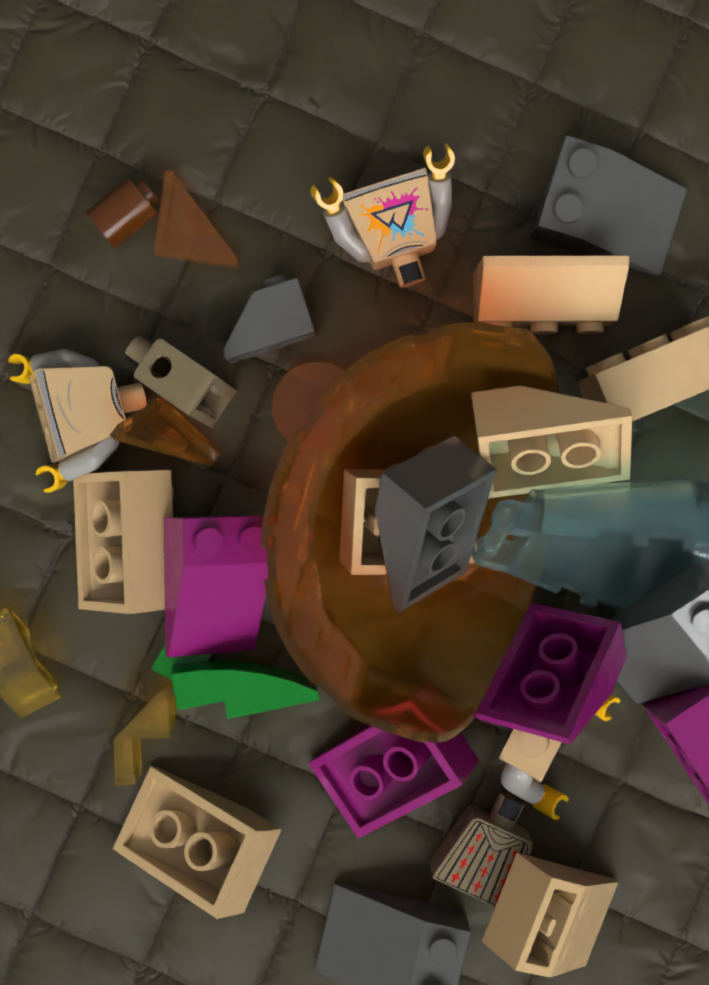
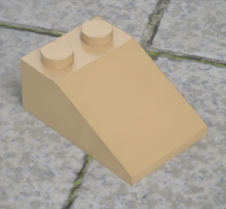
[471,386,632,499]
[113,766,282,919]

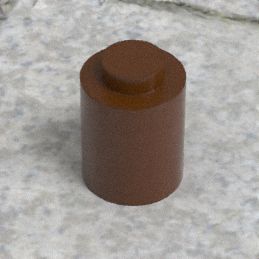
[85,177,159,249]

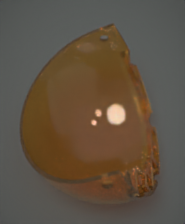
[261,322,560,743]

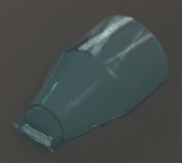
[472,476,709,616]

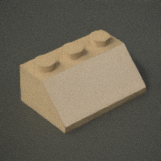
[473,256,629,335]
[73,470,174,614]

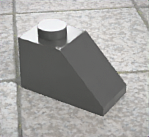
[223,275,316,364]

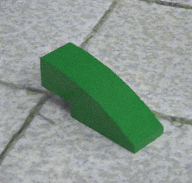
[170,660,319,719]

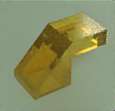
[0,607,61,718]
[114,684,176,786]

